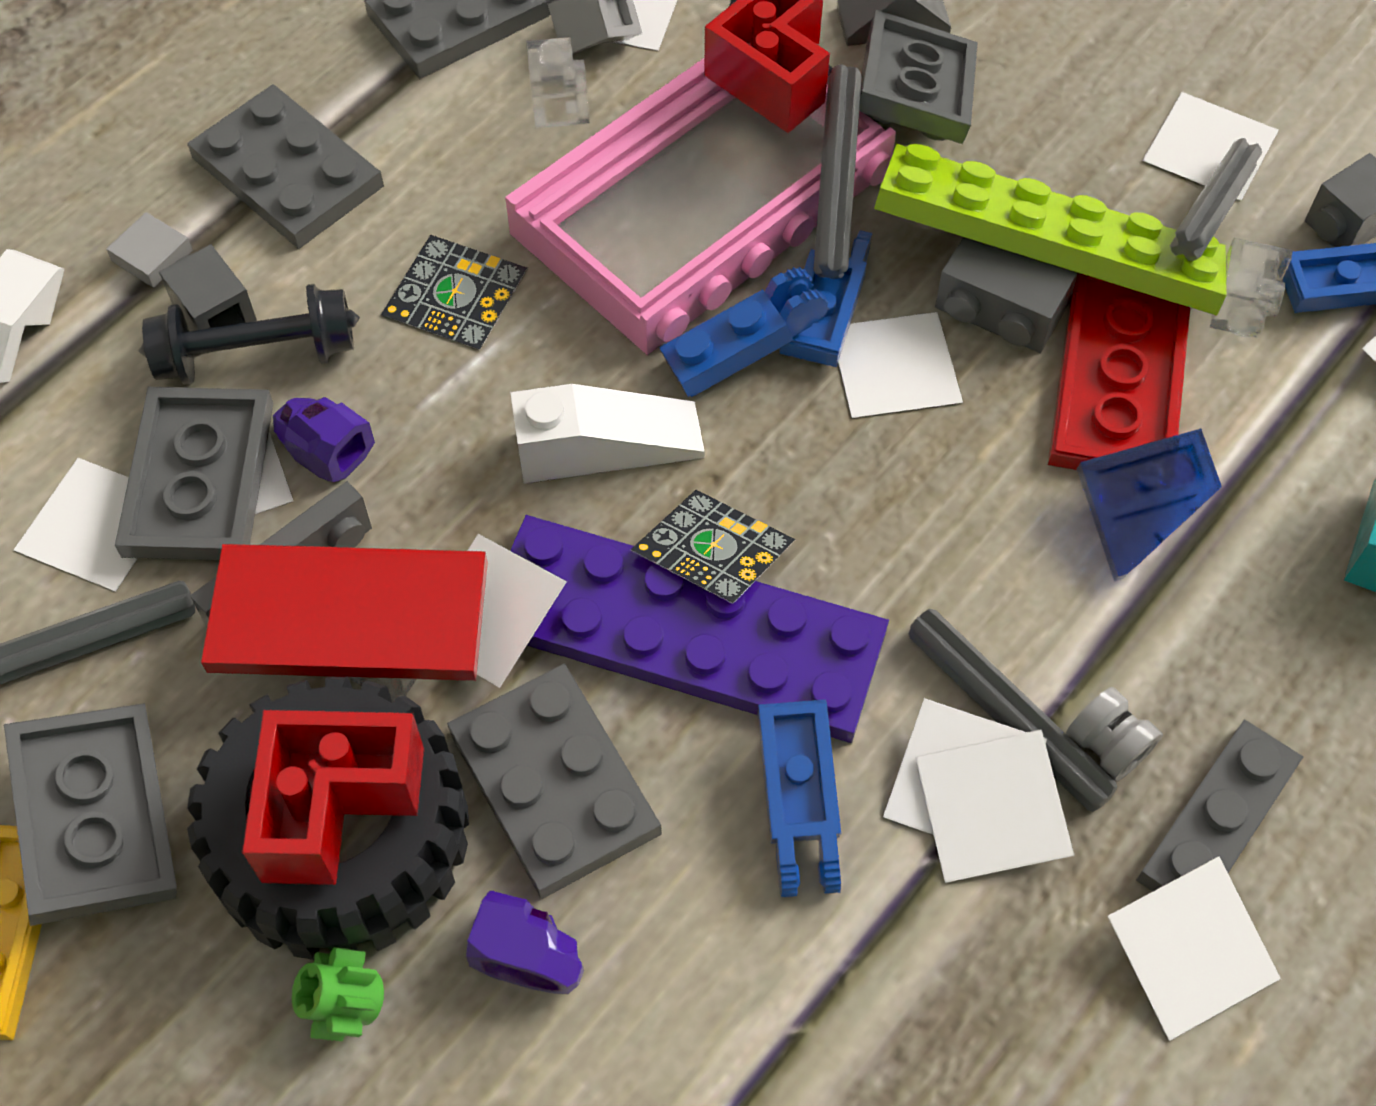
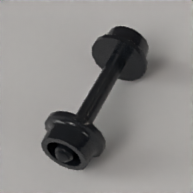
[138,283,360,385]

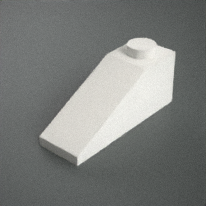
[510,384,705,484]

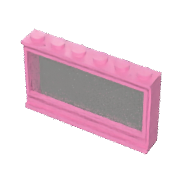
[505,58,896,355]

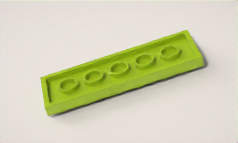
[874,144,1227,316]

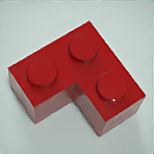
[704,0,830,134]
[242,710,424,885]

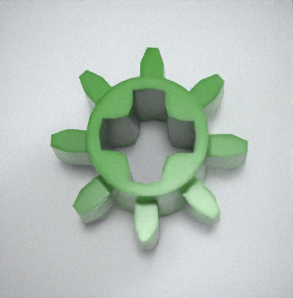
[292,947,384,1041]

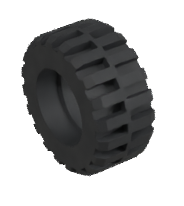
[187,677,469,960]

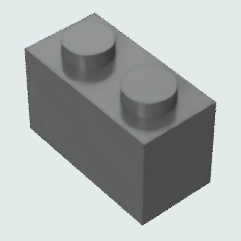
[935,237,1078,354]

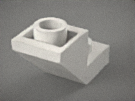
[0,249,65,383]

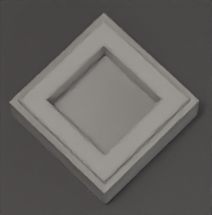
[106,212,193,288]

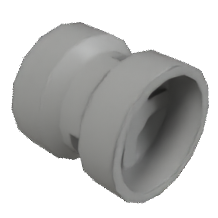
[1066,687,1163,782]

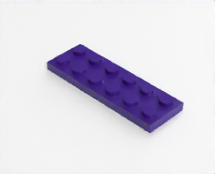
[510,515,889,744]

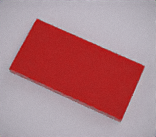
[1048,273,1190,487]
[201,544,488,681]

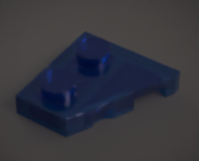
[1077,428,1222,581]

